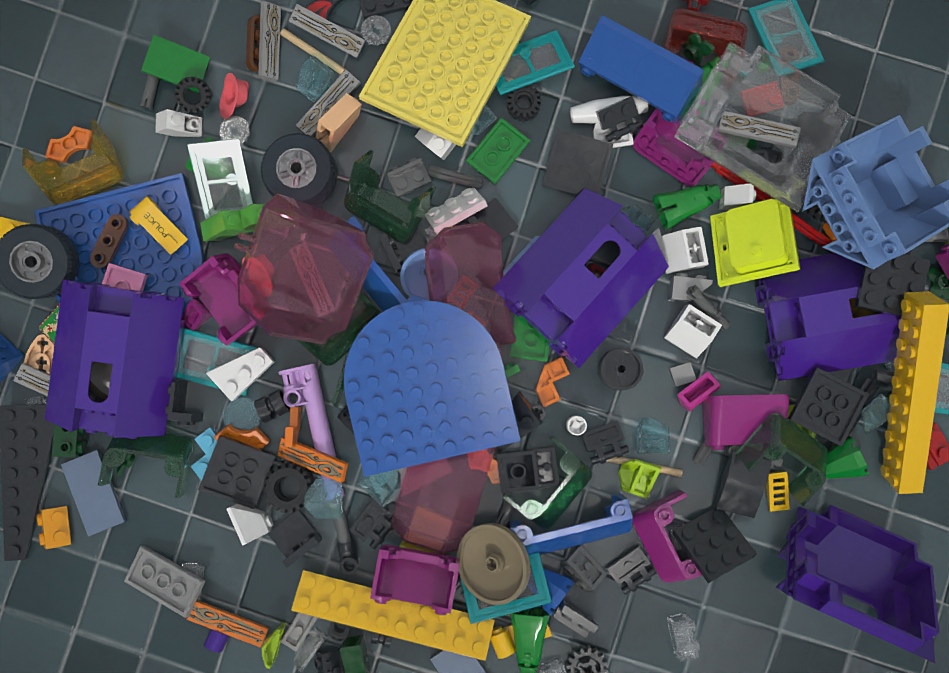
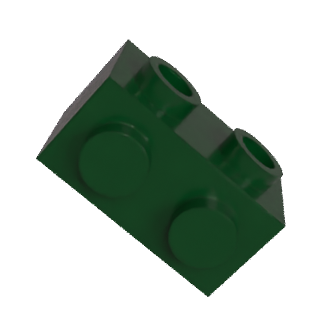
[52,424,86,457]

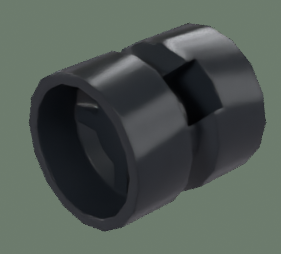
[254,389,290,423]

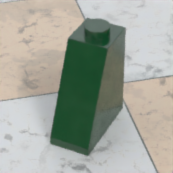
[340,634,370,673]

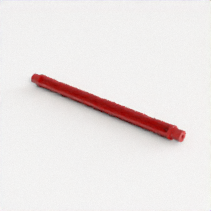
[711,159,834,253]

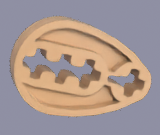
[24,334,54,375]

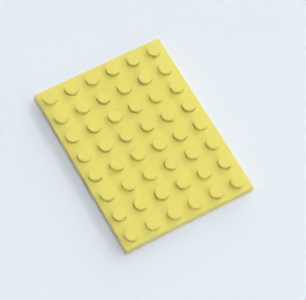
[359,0,531,147]

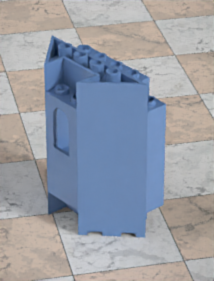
[803,115,949,269]

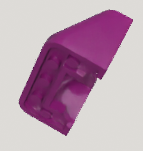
[633,108,728,186]
[179,253,273,346]
[702,394,789,450]
[370,544,460,615]

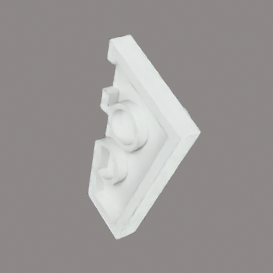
[206,348,275,401]

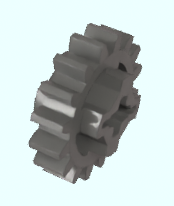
[565,645,609,673]

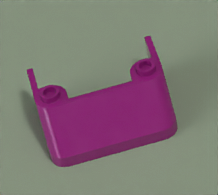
[632,490,702,583]

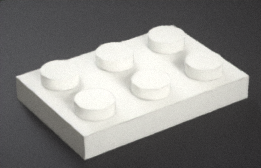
[424,187,488,234]

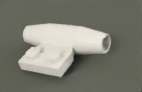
[570,96,648,148]

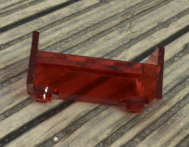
[661,8,748,89]

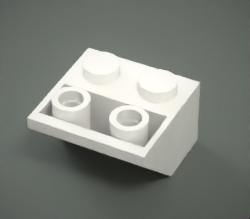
[661,227,709,274]
[664,304,722,358]

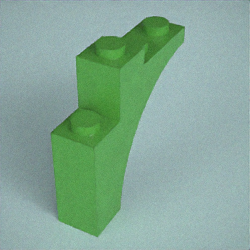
[200,204,301,241]

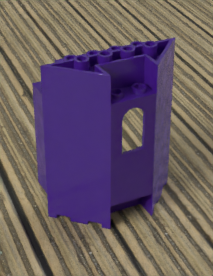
[492,188,669,369]
[755,253,901,381]
[45,279,185,439]
[776,505,940,663]

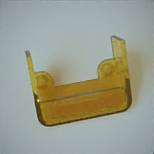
[22,119,123,205]

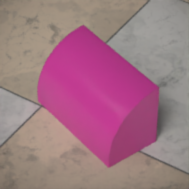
[677,372,721,412]

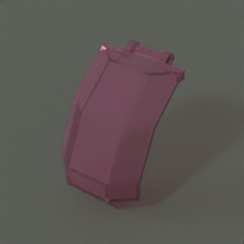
[425,222,516,357]
[391,447,496,555]

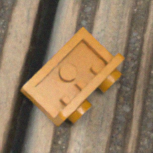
[37,506,71,549]

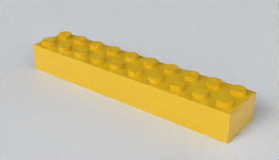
[880,291,949,494]
[291,570,495,661]

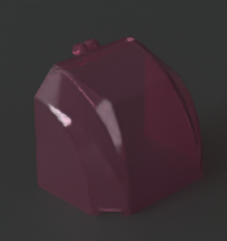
[234,194,374,344]

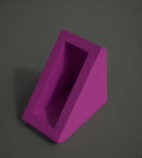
[181,299,212,331]

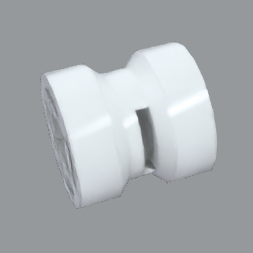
[566,415,587,435]

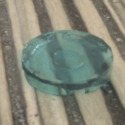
[223,397,262,430]

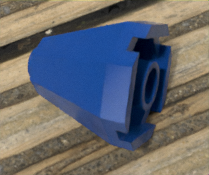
[528,567,575,615]

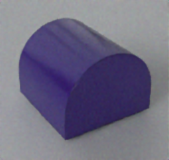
[204,629,229,653]

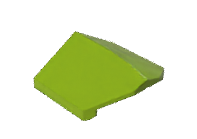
[618,459,661,499]
[261,622,286,669]

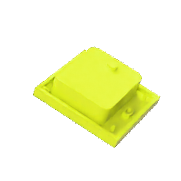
[710,196,800,287]

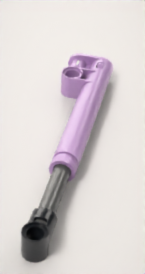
[278,364,360,575]

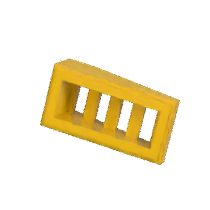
[766,471,789,512]

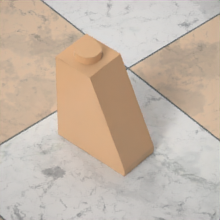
[316,93,362,153]

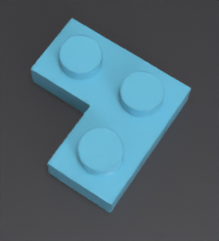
[190,427,217,481]

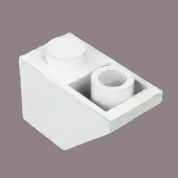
[156,109,202,137]
[719,183,756,210]

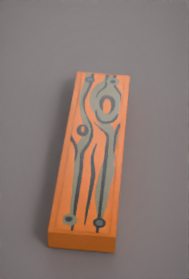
[277,437,349,483]
[187,600,269,647]

